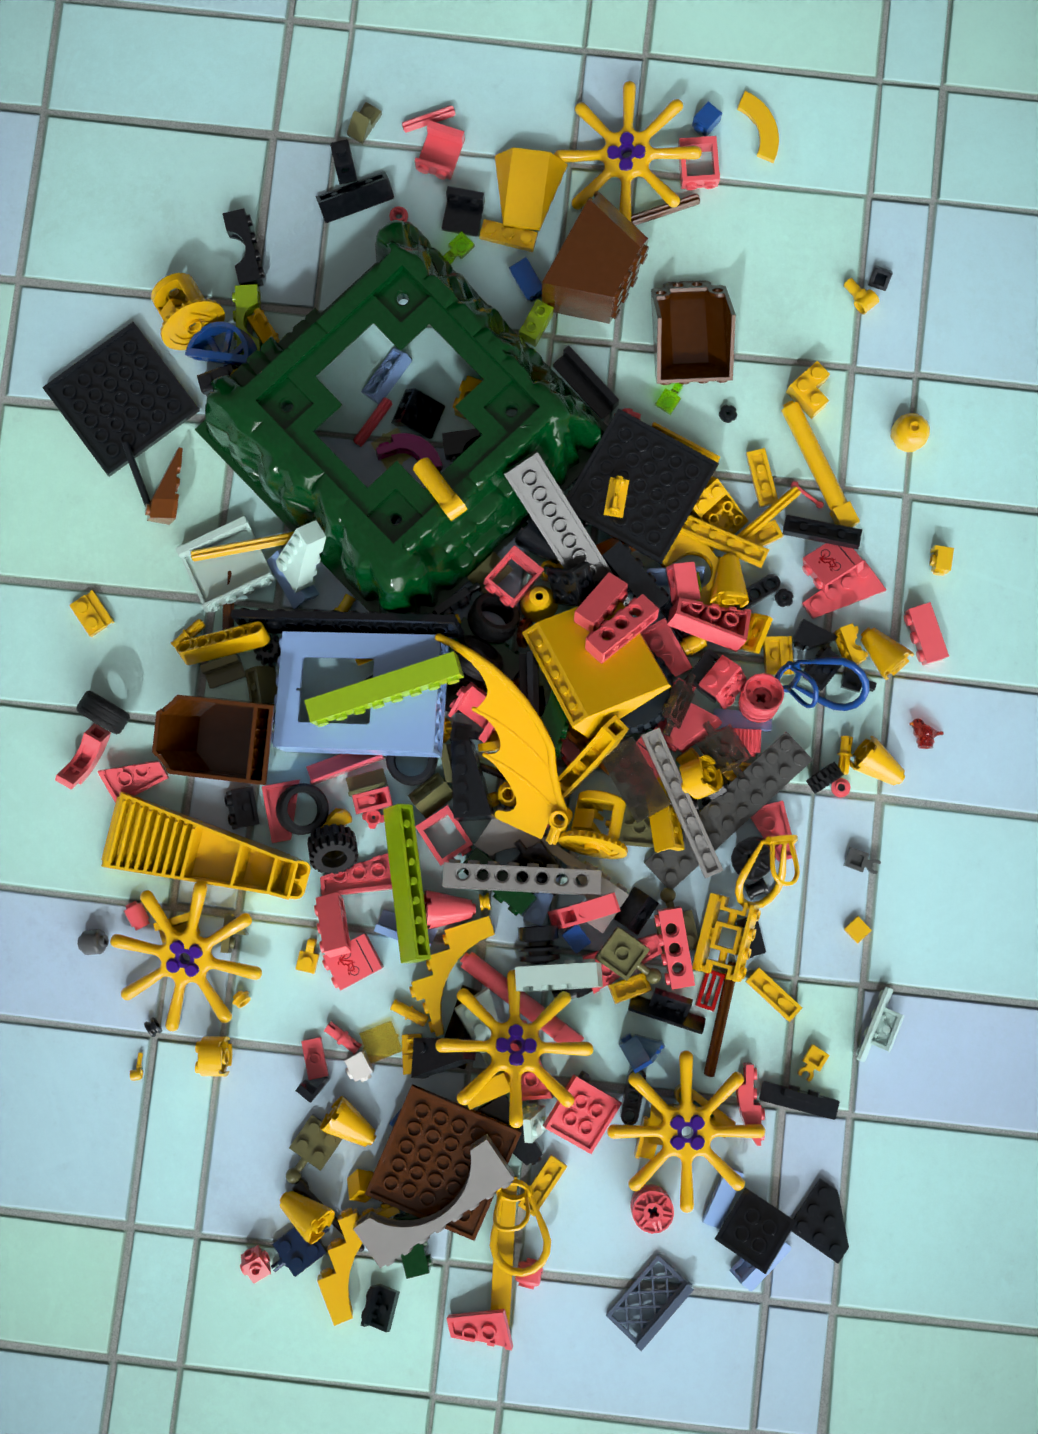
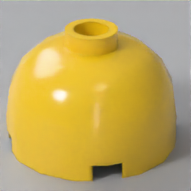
[890,413,930,452]

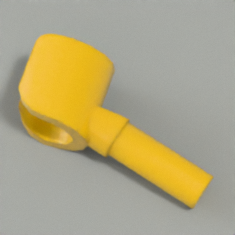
[130,1052,143,1081]

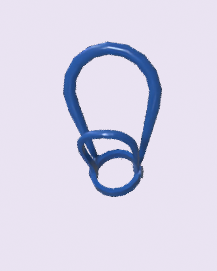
[775,657,870,711]

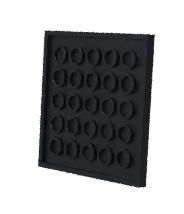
[42,322,200,477]
[566,408,719,564]

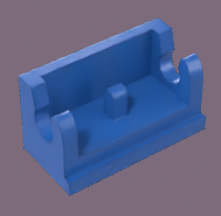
[509,257,542,302]

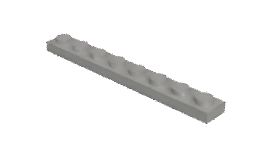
[641,728,723,878]

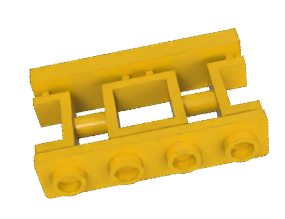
[692,893,761,982]

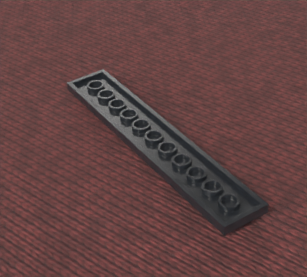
[231,608,464,639]

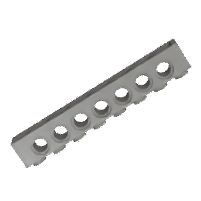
[442,859,602,896]

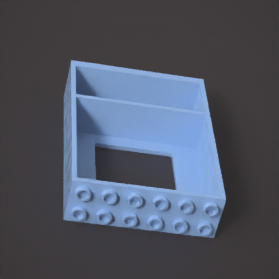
[271,631,449,758]

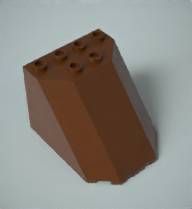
[651,280,736,385]

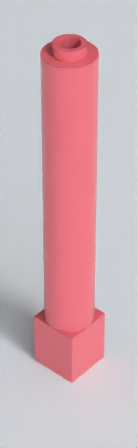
[460,952,584,1042]

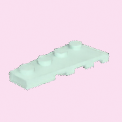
[454,987,498,1073]

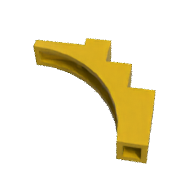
[558,715,629,800]
[409,916,495,1037]
[317,1203,400,1326]

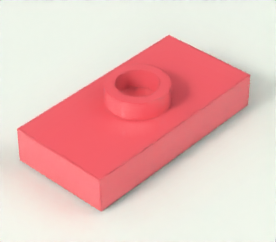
[301,1037,329,1080]

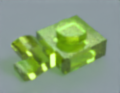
[443,232,475,265]
[655,383,684,415]

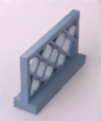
[606,1254,695,1351]

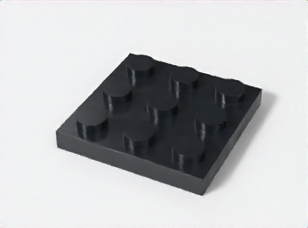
[715,1187,797,1274]

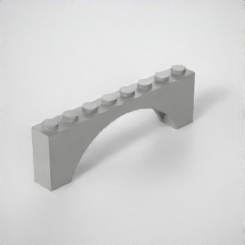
[474,806,629,933]
[353,1134,514,1268]

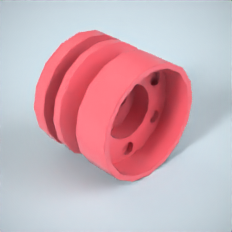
[738,673,784,723]
[630,1184,674,1234]

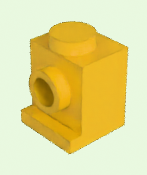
[929,545,954,576]

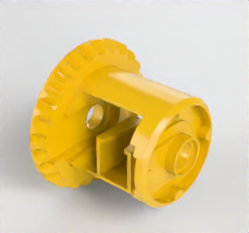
[151,273,225,350]
[558,790,628,859]

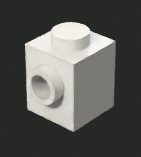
[344,1050,374,1083]

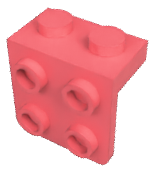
[699,655,748,709]

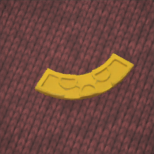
[737,91,779,163]

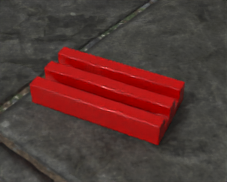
[695,970,726,1012]

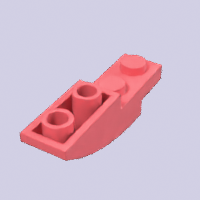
[548,892,620,929]
[736,1063,765,1146]

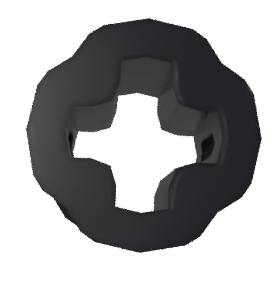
[744,878,769,901]

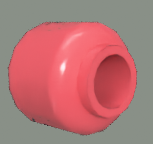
[515,1258,543,1289]

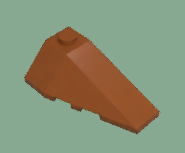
[145,447,183,525]

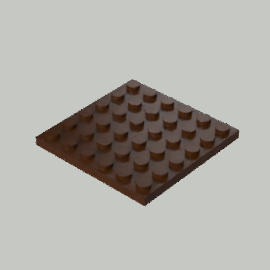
[365,1084,522,1241]

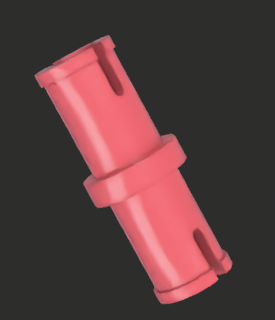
[324,1021,362,1055]

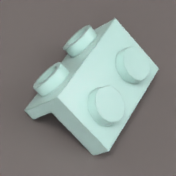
[523,1103,547,1143]

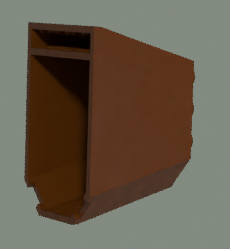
[542,191,649,324]
[152,695,275,785]

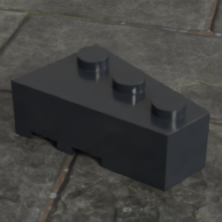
[411,1038,476,1079]

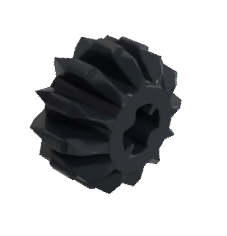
[254,634,281,667]

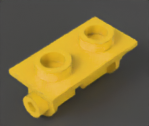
[247,308,280,344]
[604,476,629,518]

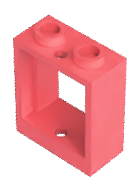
[678,136,720,190]
[484,545,544,608]
[415,805,474,866]

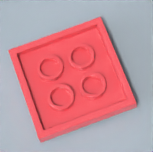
[542,1074,622,1154]

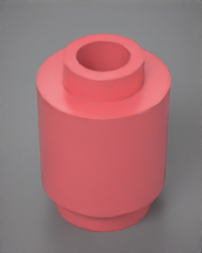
[124,901,150,931]

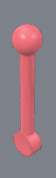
[791,481,824,508]

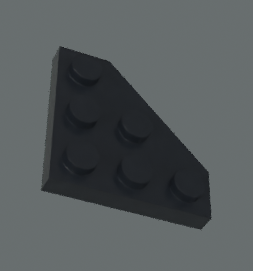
[792,1178,849,1264]

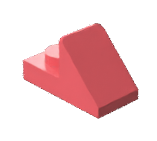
[352,786,393,814]

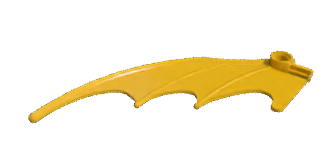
[435,633,573,845]

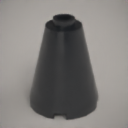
[515,517,559,564]

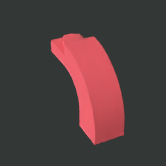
[55,723,111,790]

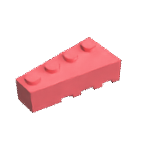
[667,598,751,652]

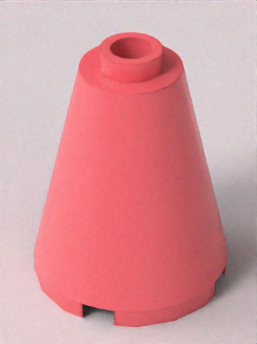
[423,890,476,929]

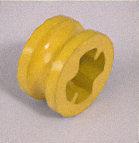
[479,893,491,911]

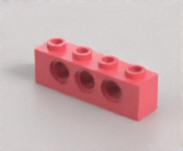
[585,594,659,664]
[654,906,695,990]

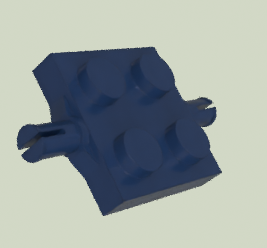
[271,1225,330,1277]

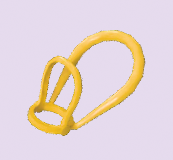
[735,835,800,908]
[489,1179,551,1277]

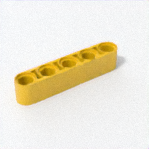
[176,621,270,665]

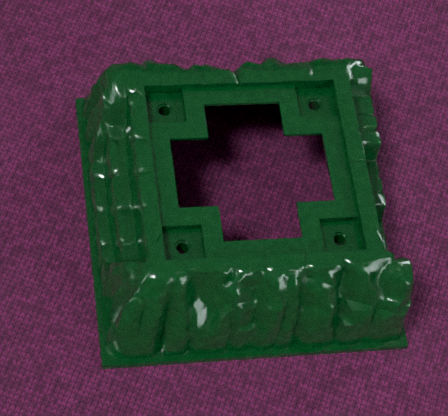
[195,220,608,614]

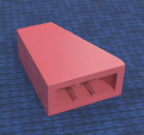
[663,700,722,753]

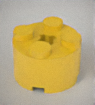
[679,755,723,800]
[195,1036,233,1077]

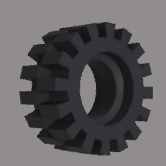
[806,762,843,794]

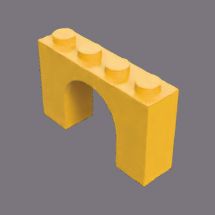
[659,533,721,605]

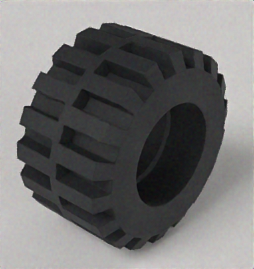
[307,824,359,874]

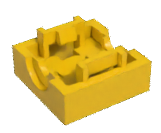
[833,623,868,668]

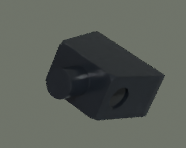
[330,139,358,185]

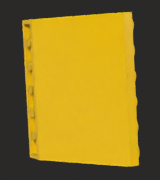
[522,602,671,738]

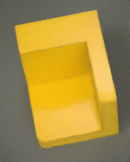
[347,1169,374,1203]

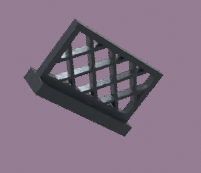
[519,651,540,717]

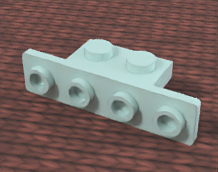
[856,987,904,1062]

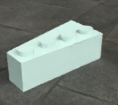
[276,520,326,593]
[515,959,603,992]

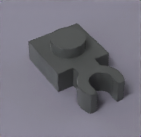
[843,847,881,874]

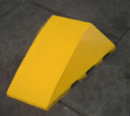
[495,147,568,231]

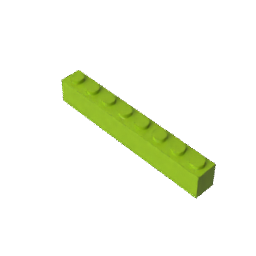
[304,651,464,727]
[383,804,431,963]

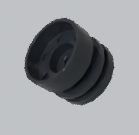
[731,836,776,880]
[518,925,560,964]

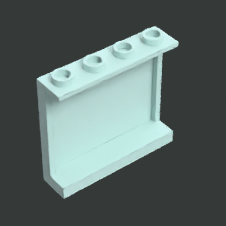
[175,516,275,613]

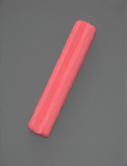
[402,105,455,133]
[353,397,392,447]

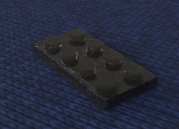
[602,737,671,824]

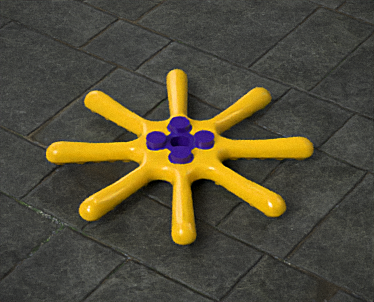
[554,81,702,222]
[110,882,262,1031]
[435,969,594,1128]
[607,1051,765,1213]

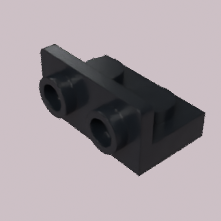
[224,786,260,830]

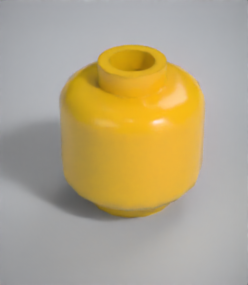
[497,782,517,807]

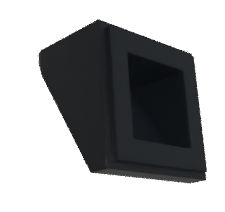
[868,266,893,291]

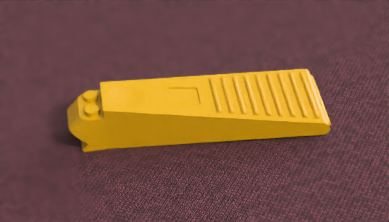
[101,791,310,900]

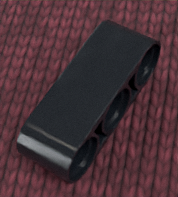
[734,574,781,611]
[620,1067,646,1125]

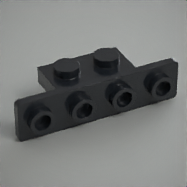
[628,987,706,1034]
[759,1081,840,1120]

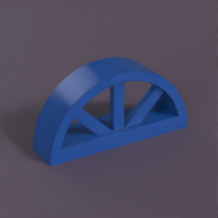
[185,322,257,366]

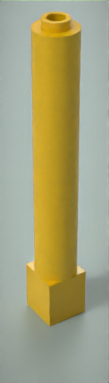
[781,400,860,527]

